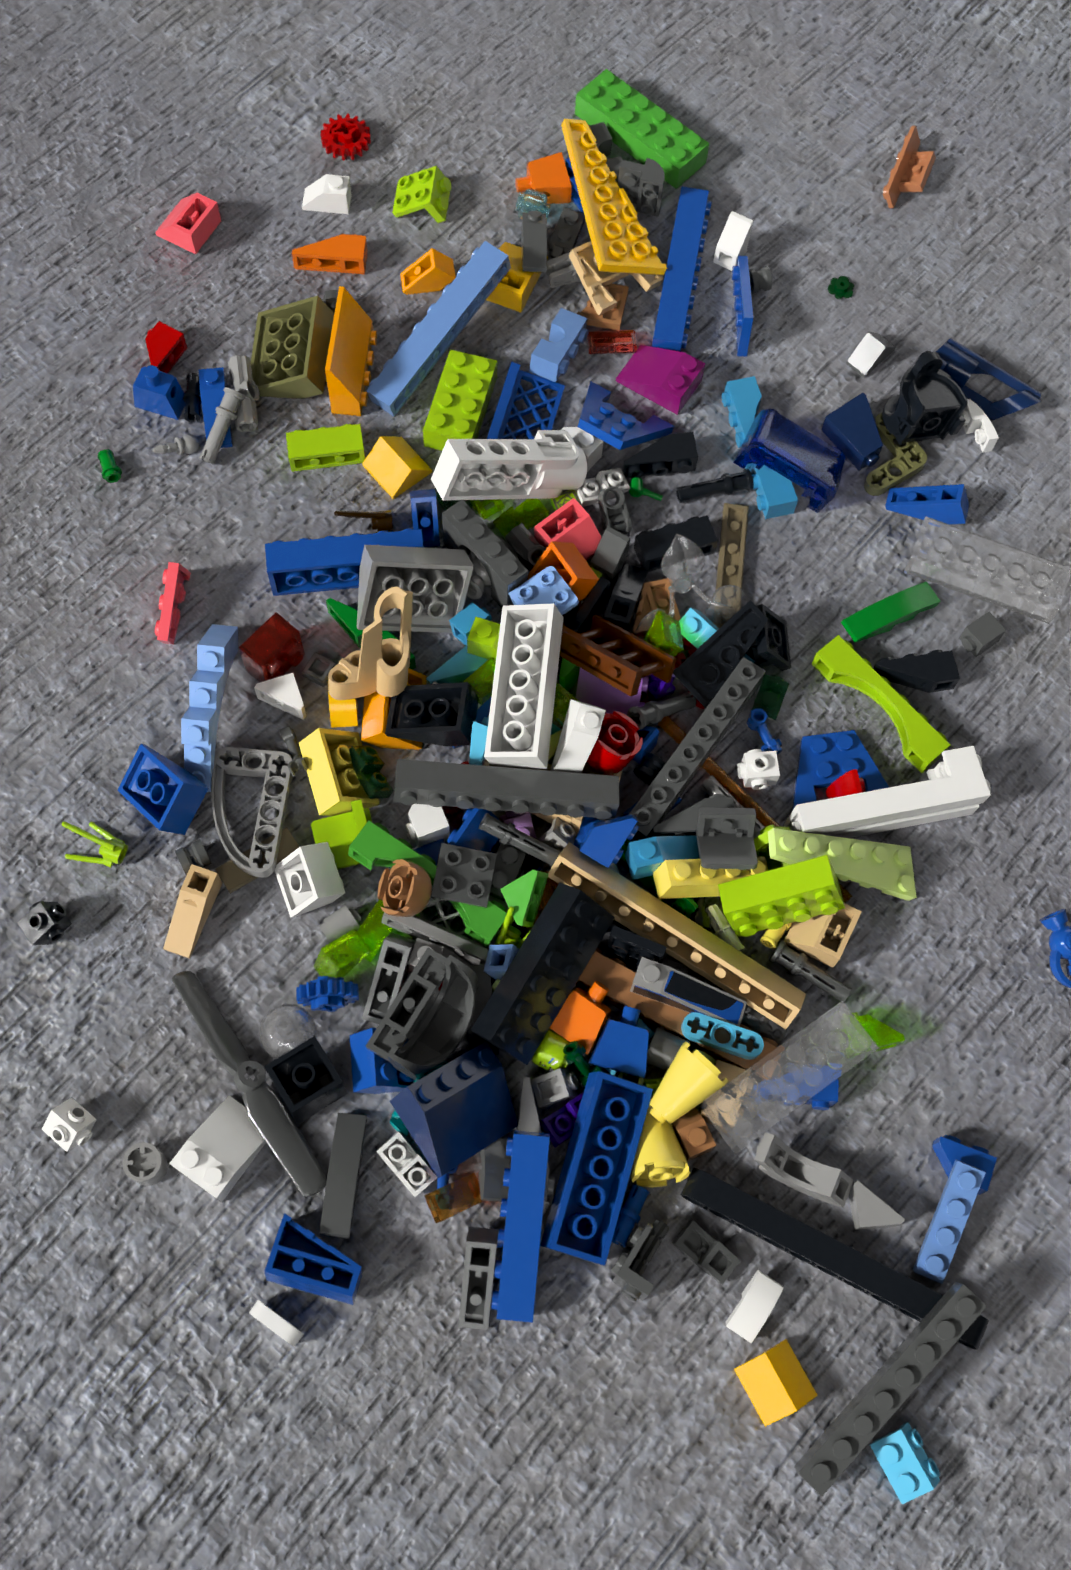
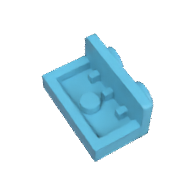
[870,1422,940,1504]

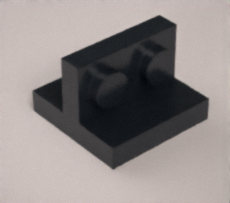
[746,604,791,671]

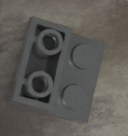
[618,158,665,217]

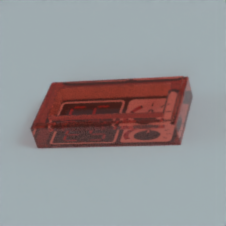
[587,330,637,354]

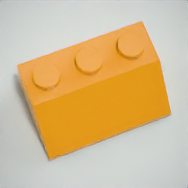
[361,668,427,750]

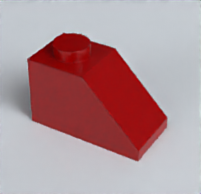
[145,321,187,373]

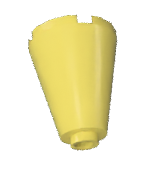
[649,1042,729,1124]
[631,1105,690,1188]

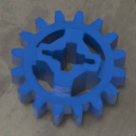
[296,976,359,1012]

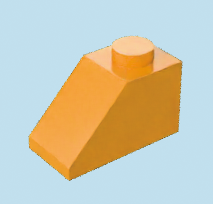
[400,248,456,295]

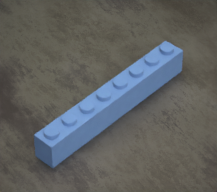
[367,241,511,416]

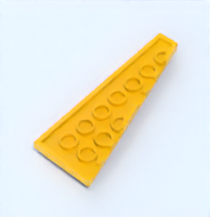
[561,119,667,275]

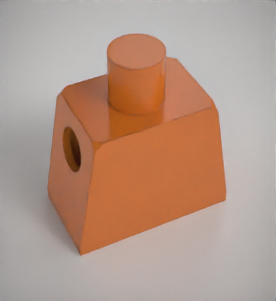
[515,152,572,204]
[550,981,611,1055]

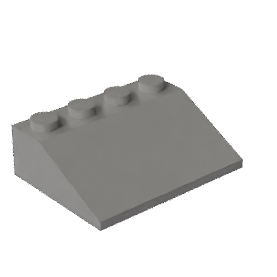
[357,545,474,633]

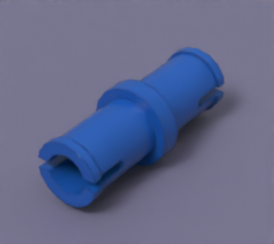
[612,1184,650,1247]

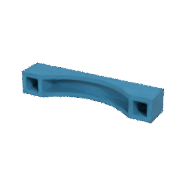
[722,376,798,519]

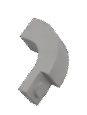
[754,1132,854,1208]

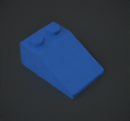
[118,744,209,835]

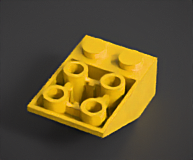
[486,242,548,313]

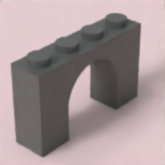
[442,500,528,608]

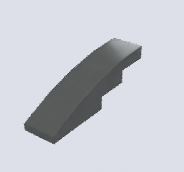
[319,1113,367,1238]

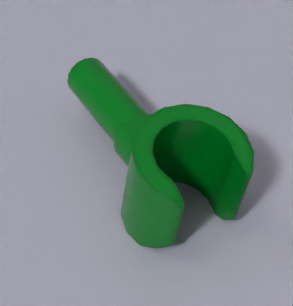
[629,478,663,501]

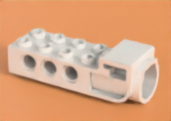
[431,430,587,500]

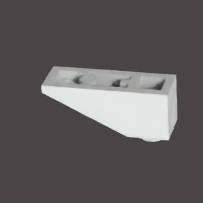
[550,699,606,773]

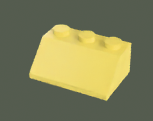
[299,728,380,816]

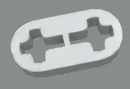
[249,1300,304,1347]

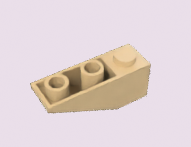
[163,864,223,959]

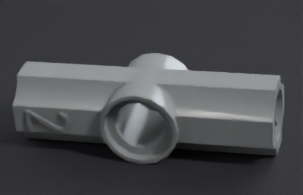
[228,355,260,432]

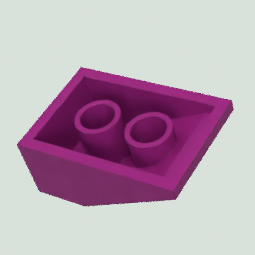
[616,345,705,415]

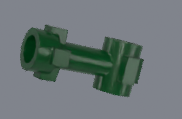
[563,1041,602,1088]

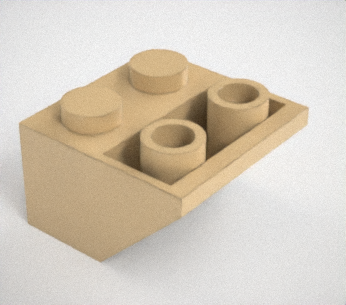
[784,903,862,968]

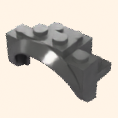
[365,948,480,1081]

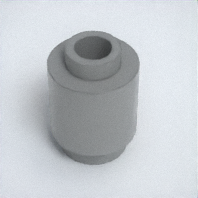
[319,905,362,944]

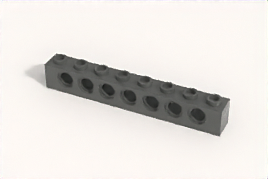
[629,657,766,841]

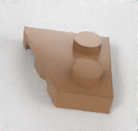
[576,283,629,331]
[632,578,681,636]

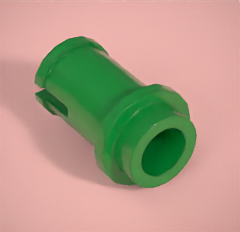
[97,449,122,483]

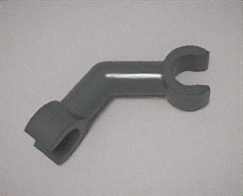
[280,726,308,776]

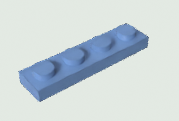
[913,1159,986,1284]

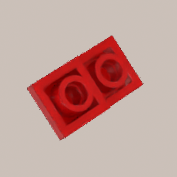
[825,769,865,799]

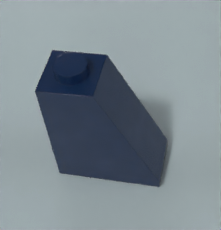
[821,392,883,471]

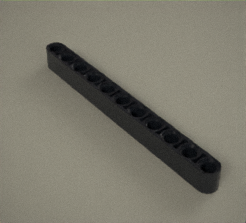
[681,1168,989,1350]

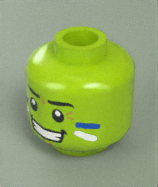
[531,1030,570,1072]

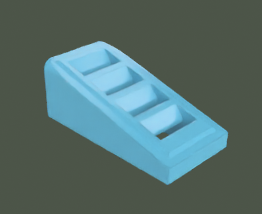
[469,721,488,765]

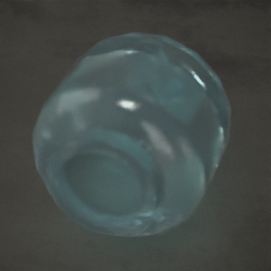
[515,189,551,219]

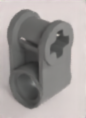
[598,486,632,532]

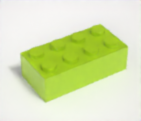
[423,349,497,451]
[718,855,845,937]

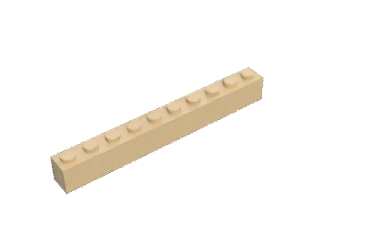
[548,842,806,1030]

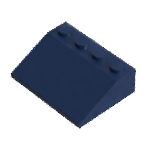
[390,1041,518,1178]

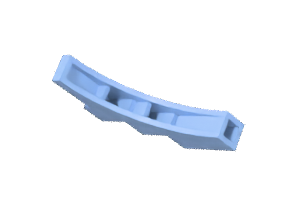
[181,624,238,792]

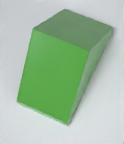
[500,870,549,927]

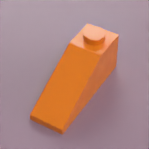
[292,234,368,275]

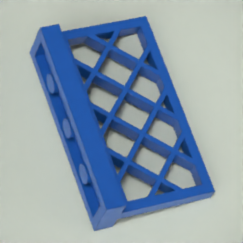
[487,362,565,439]

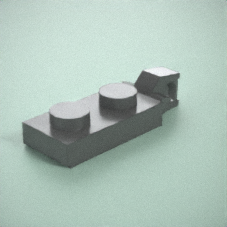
[548,208,585,259]

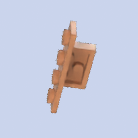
[883,126,936,208]

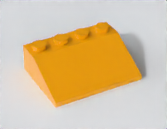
[325,286,377,416]

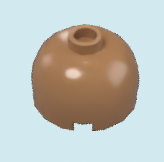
[377,859,432,917]

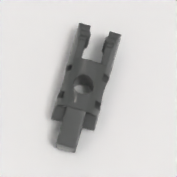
[740,1004,788,1045]

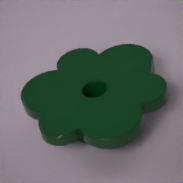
[827,276,854,299]

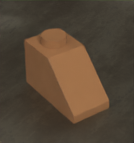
[671,1107,716,1162]

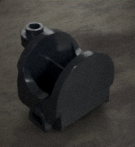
[882,351,968,445]

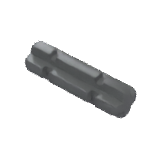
[629,1219,669,1276]

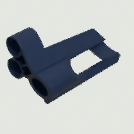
[936,338,1041,421]

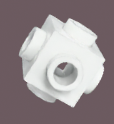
[737,749,780,790]
[42,1097,97,1152]

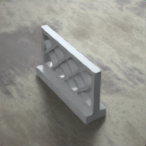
[381,886,509,965]

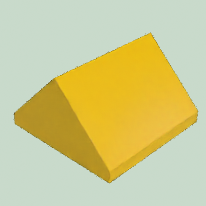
[362,436,432,499]
[734,1339,818,1426]

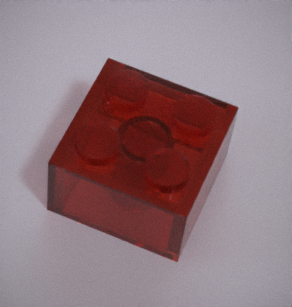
[238,612,305,682]

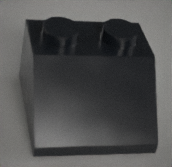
[264,1036,348,1125]

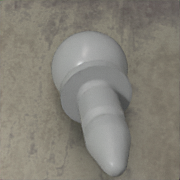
[152,434,200,455]

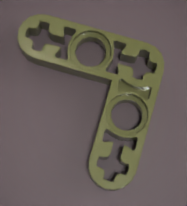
[864,413,927,496]

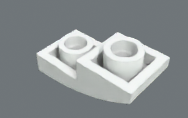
[962,399,999,453]
[574,468,630,507]
[376,1132,437,1197]
[726,1269,784,1343]

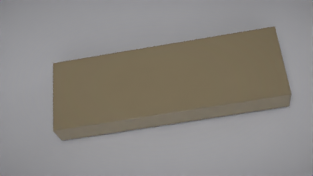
[215,827,299,894]

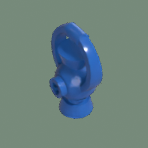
[1039,909,1071,988]

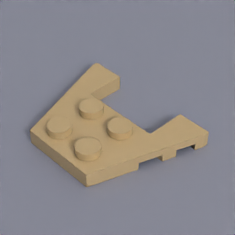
[569,241,664,316]

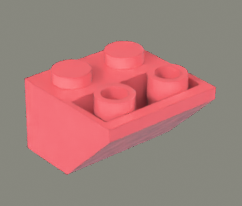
[155,193,221,254]
[534,498,602,561]

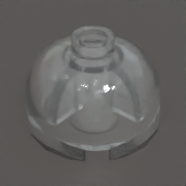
[259,1003,317,1059]

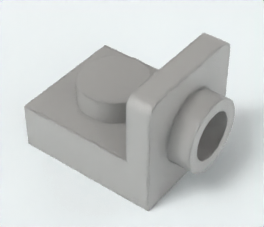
[537,817,576,853]
[530,1068,579,1108]

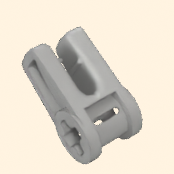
[545,251,581,288]

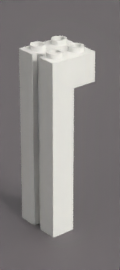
[784,746,991,838]

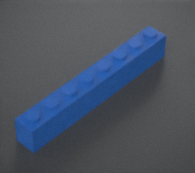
[652,186,712,351]

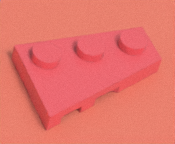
[155,562,191,645]

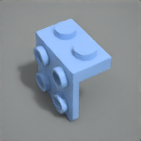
[508,566,579,615]

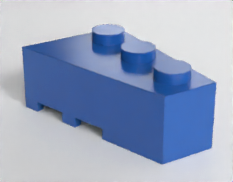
[264,1213,362,1305]

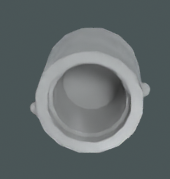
[123,1142,170,1186]

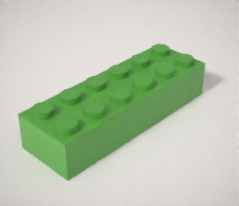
[575,69,709,189]

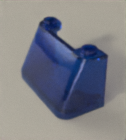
[733,409,846,513]

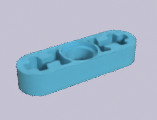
[681,1012,764,1060]

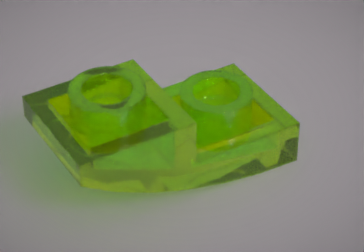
[493,499,550,537]
[347,900,394,962]

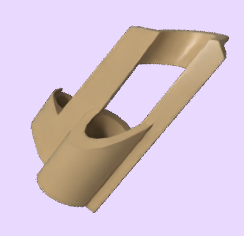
[328,586,413,700]

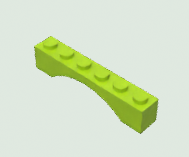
[812,635,951,773]

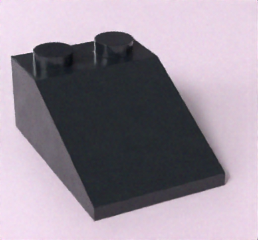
[385,682,479,746]

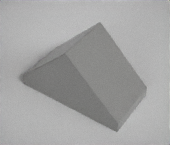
[849,1180,905,1230]

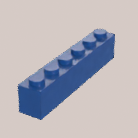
[491,1130,550,1323]

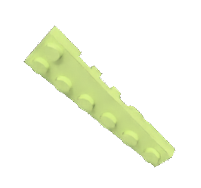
[768,828,917,901]

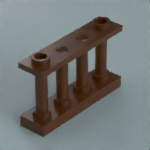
[559,615,677,697]

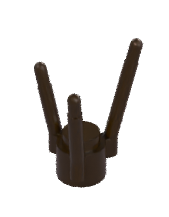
[334,510,393,533]

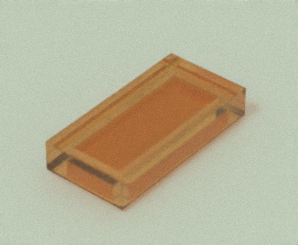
[424,1173,483,1223]

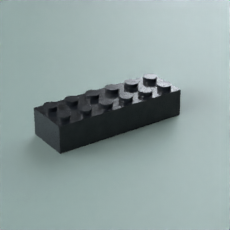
[471,883,615,1065]

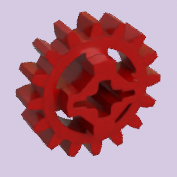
[320,114,371,161]

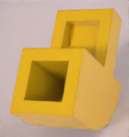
[328,682,358,728]

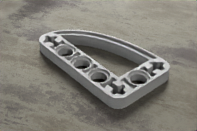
[211,747,293,878]

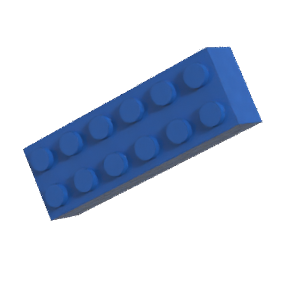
[265,528,424,596]
[540,1071,653,1266]

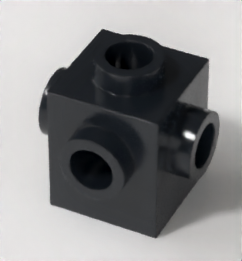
[18,901,72,945]

